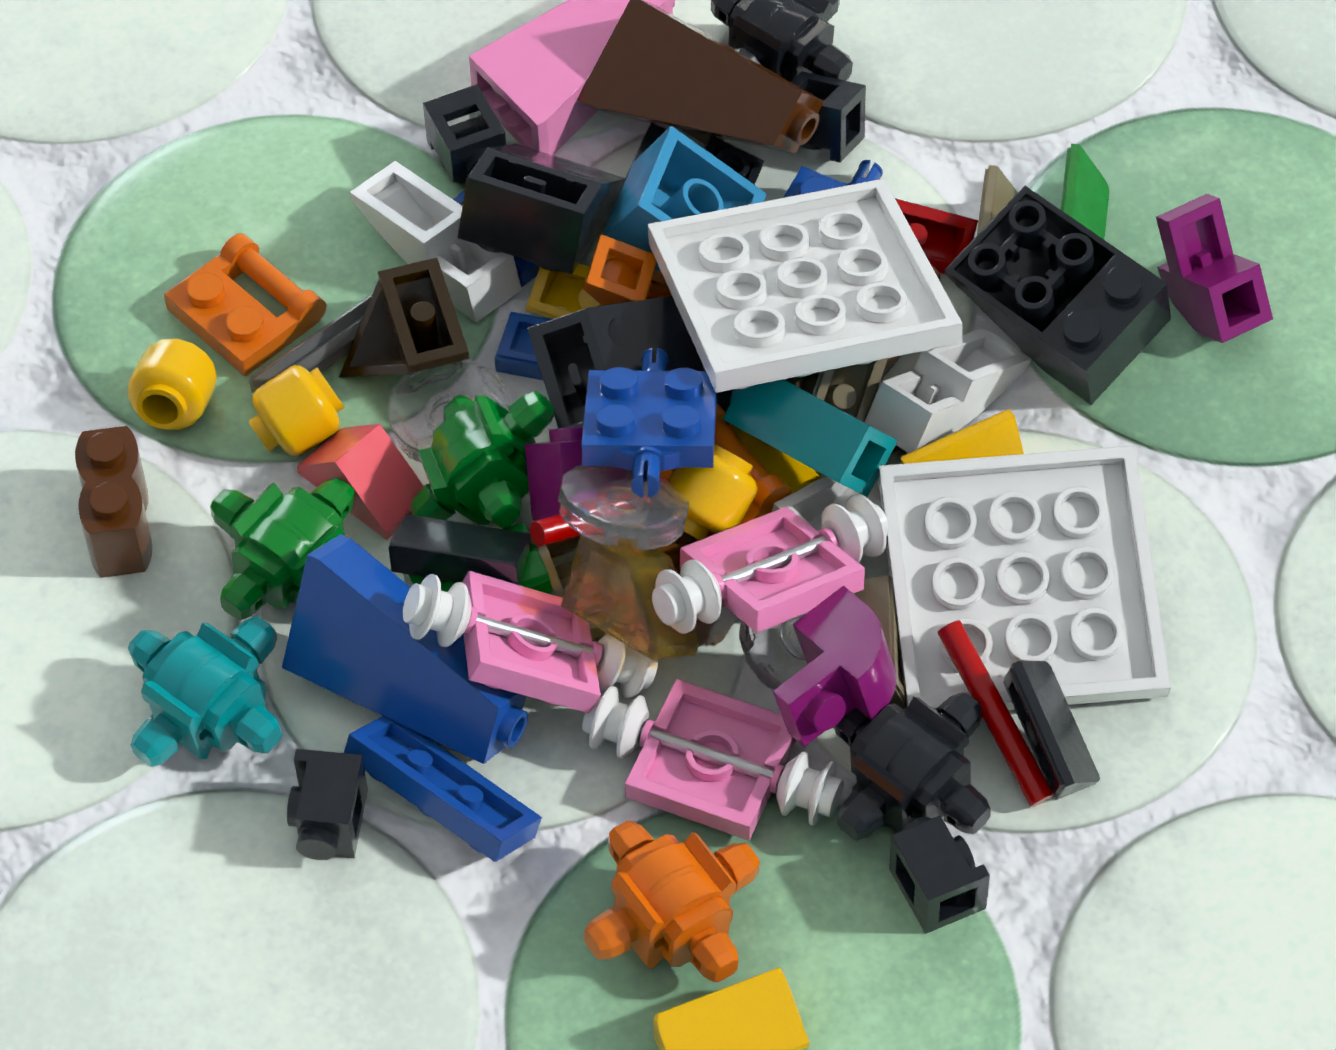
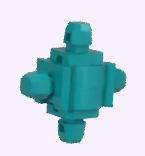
[128,616,282,767]

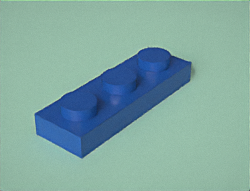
[344,716,542,862]

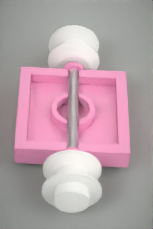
[652,495,889,634]
[403,571,658,713]
[582,679,844,841]

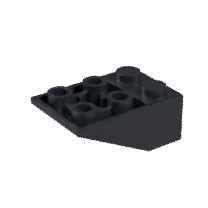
[457,144,626,275]
[944,185,1171,405]
[527,296,734,428]

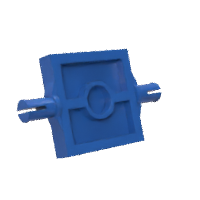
[581,348,717,497]

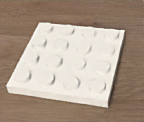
[648,179,963,393]
[878,445,1171,710]

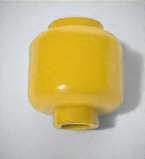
[127,339,217,430]
[248,365,345,457]
[661,444,758,540]

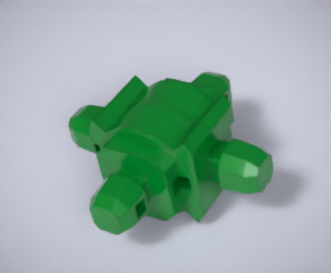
[410,391,555,528]
[210,477,355,620]

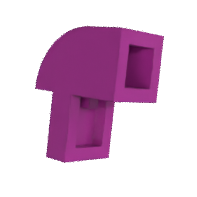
[1156,194,1273,343]
[772,586,897,747]

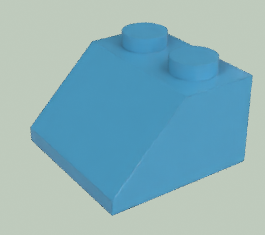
[602,126,767,272]

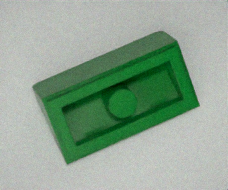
[1060,144,1110,239]

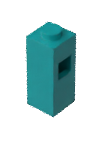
[723,379,898,497]

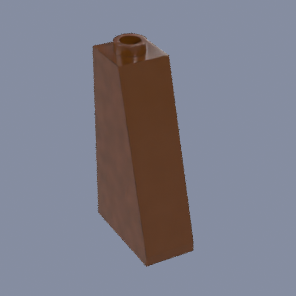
[577,0,824,154]

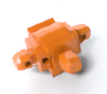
[584,820,760,982]

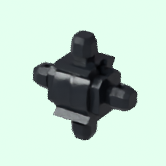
[710,0,853,82]
[833,692,991,841]

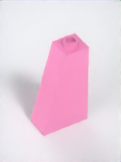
[469,0,675,155]

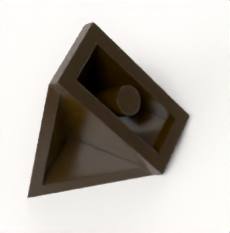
[339,257,469,377]

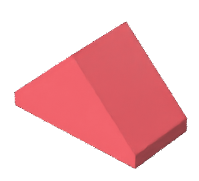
[297,424,424,540]

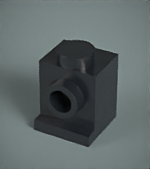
[791,71,866,163]
[423,84,506,183]
[287,749,368,860]
[889,815,990,934]

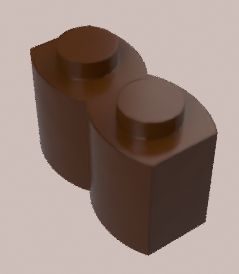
[75,426,152,578]

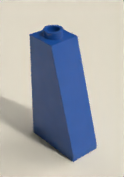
[282,534,528,764]

